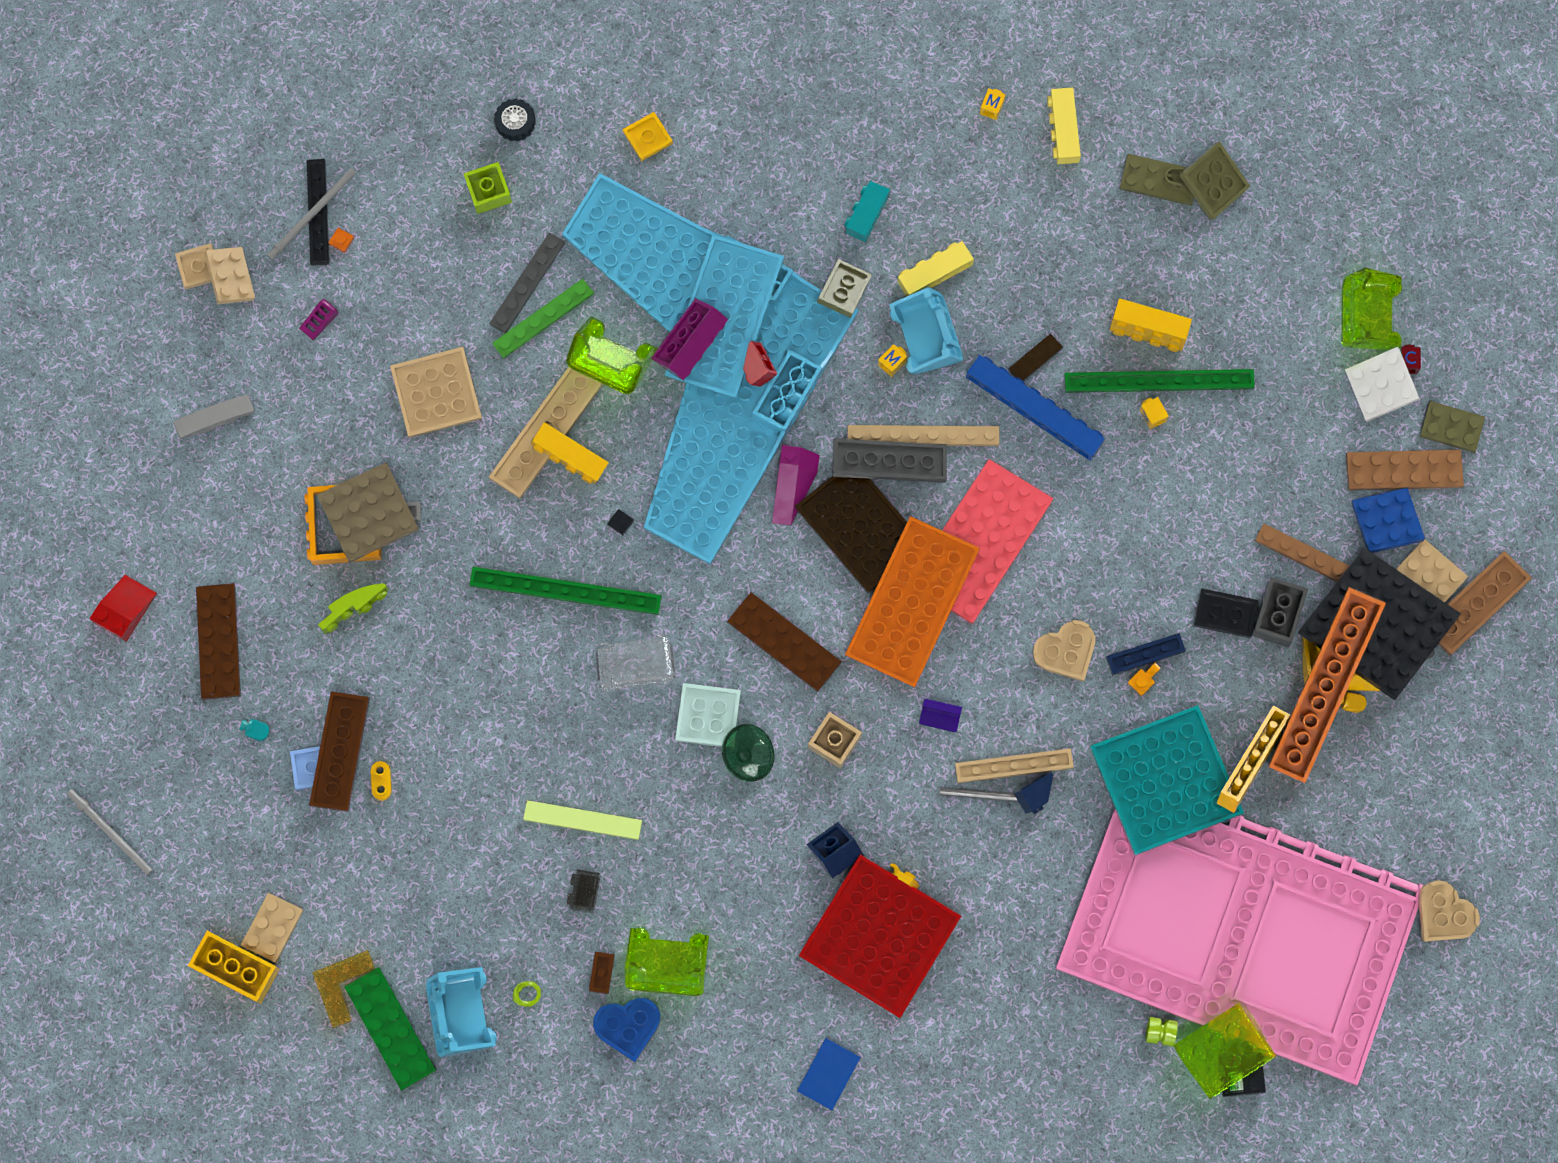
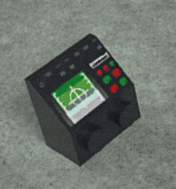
[1219,1052,1266,1097]

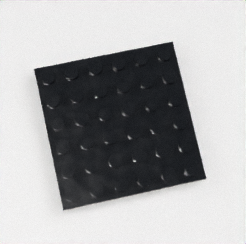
[1298,548,1461,701]

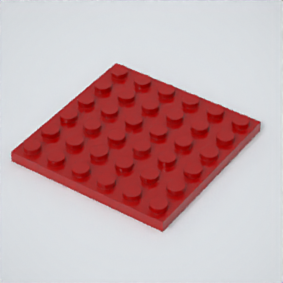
[799,854,962,1018]

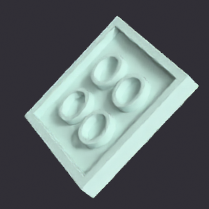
[675,683,741,748]

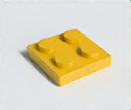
[622,112,673,162]

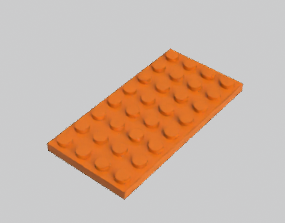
[845,516,980,688]

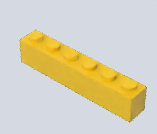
[1217,706,1290,813]

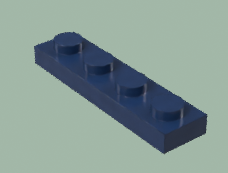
[1106,633,1186,676]

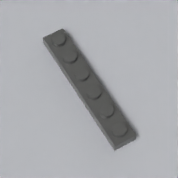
[489,233,565,333]

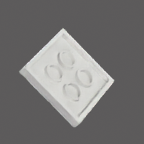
[1345,347,1420,422]

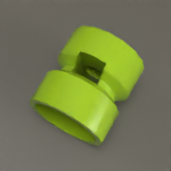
[1145,1016,1178,1047]

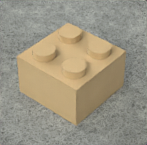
[808,712,862,769]

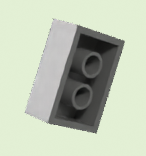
[1252,577,1308,647]

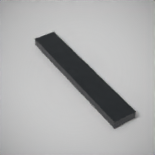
[306,159,330,266]

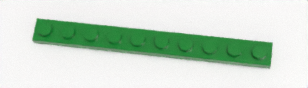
[1064,369,1255,393]
[469,567,662,615]

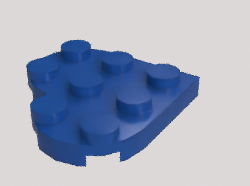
[593,998,661,1062]

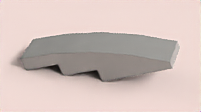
[173,394,254,439]

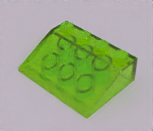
[1173,1002,1277,1099]

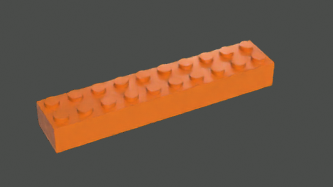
[1269,587,1386,783]

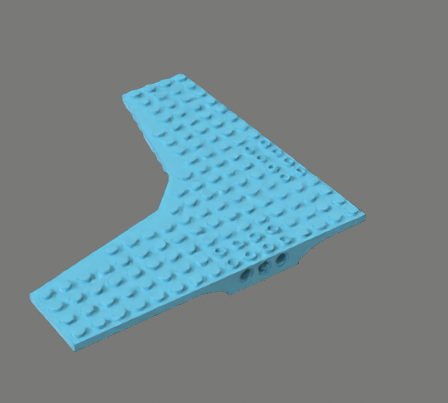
[562,173,859,565]

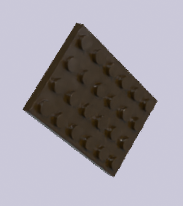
[795,476,907,594]

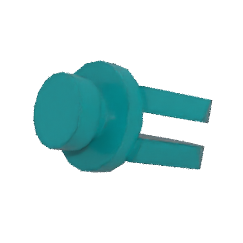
[239,719,269,741]

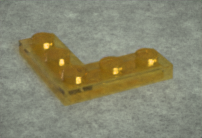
[312,950,376,1029]

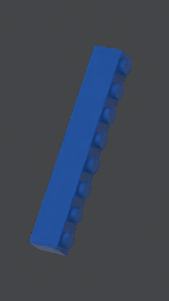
[966,355,1105,461]

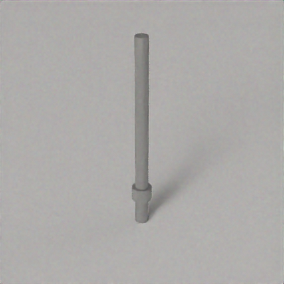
[67,789,153,875]

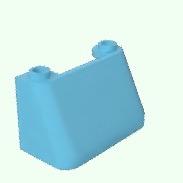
[889,287,963,375]
[426,967,497,1057]

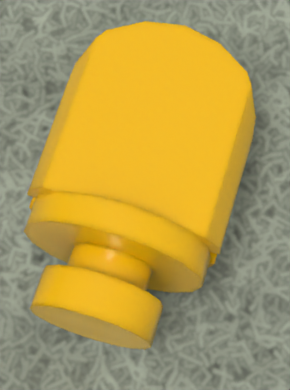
[1340,692,1367,713]

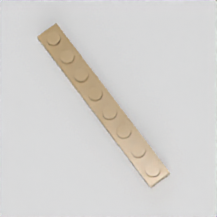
[848,425,999,446]

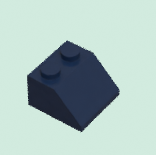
[806,822,864,878]

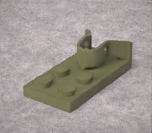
[1120,154,1194,206]

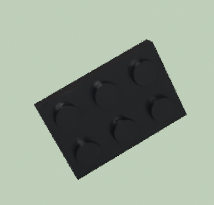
[1194,588,1258,638]

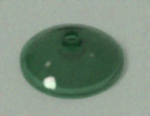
[722,724,775,782]

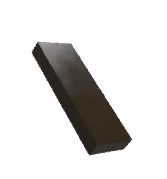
[1008,333,1063,381]

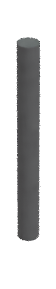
[939,788,1017,802]

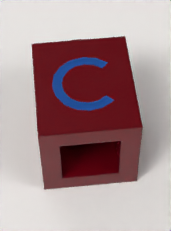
[1400,344,1421,374]

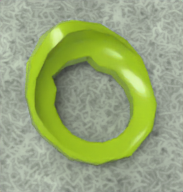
[512,981,541,1007]

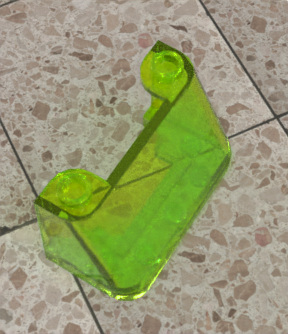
[1341,267,1402,350]
[566,316,658,394]
[625,928,709,996]

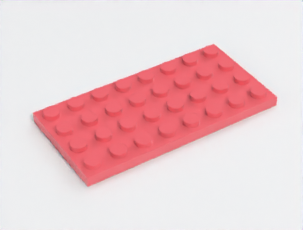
[942,459,1054,625]

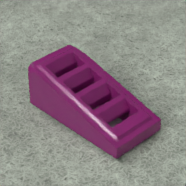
[299,298,339,341]

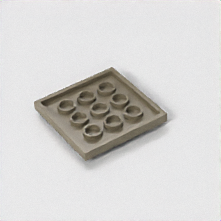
[317,462,419,563]

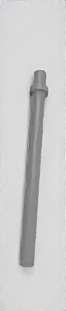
[267,168,356,260]

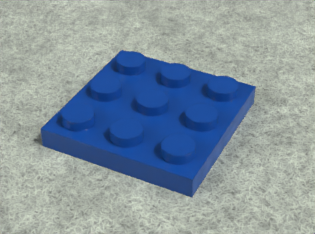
[1352,488,1425,553]

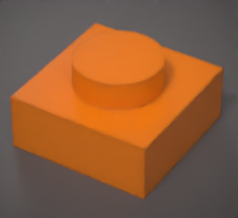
[328,228,354,253]

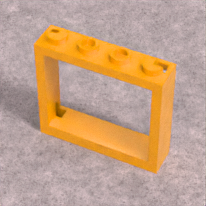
[304,485,382,565]

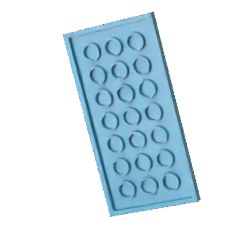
[665,234,784,399]

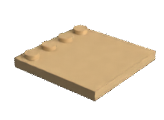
[390,347,482,438]

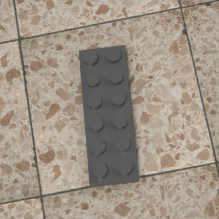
[832,438,947,483]

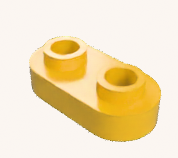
[371,761,392,801]

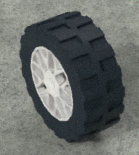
[494,99,536,141]

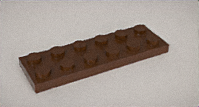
[196,583,241,700]
[727,592,842,692]
[309,691,370,812]

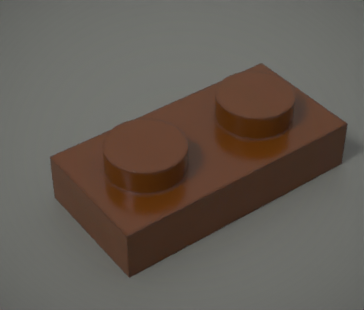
[589,952,615,994]

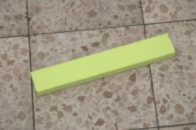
[523,800,642,840]

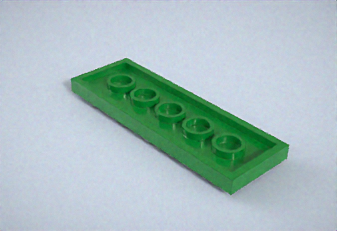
[344,967,436,1091]

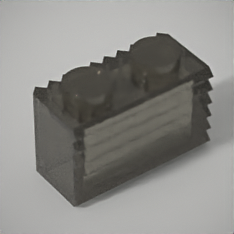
[567,869,601,914]

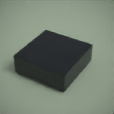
[607,509,634,536]

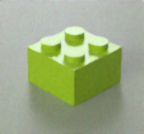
[463,162,512,214]

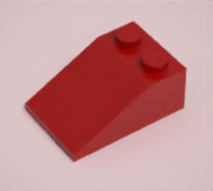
[89,575,157,642]

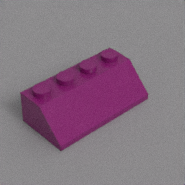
[651,298,728,380]

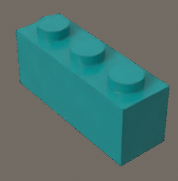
[844,180,890,243]

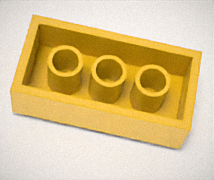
[1109,298,1192,352]
[187,931,280,1004]

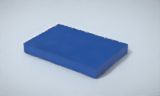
[797,1038,861,1111]

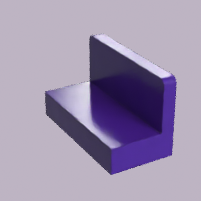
[919,698,962,733]

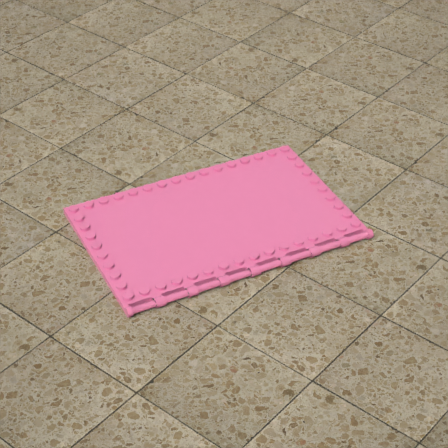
[1056,809,1423,1086]

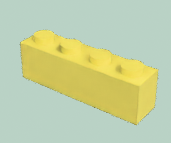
[1047,88,1081,164]
[897,241,974,297]

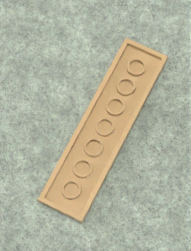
[489,357,607,499]

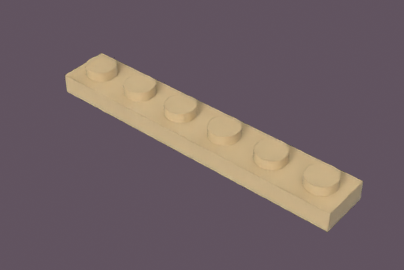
[955,748,1074,784]

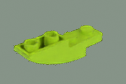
[318,583,389,634]

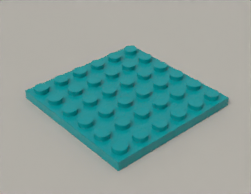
[1090,705,1244,856]

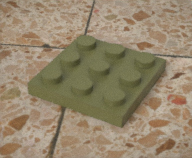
[1179,141,1250,220]

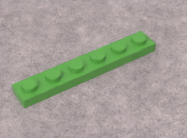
[492,278,594,359]

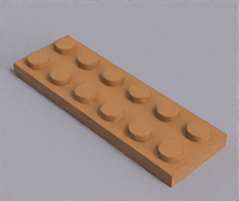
[1346,450,1464,491]
[1438,551,1532,656]

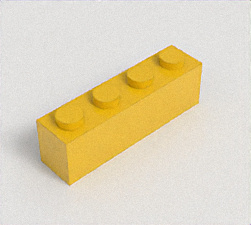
[531,422,609,484]

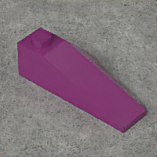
[772,445,820,526]

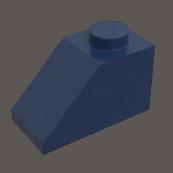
[1014,772,1053,814]

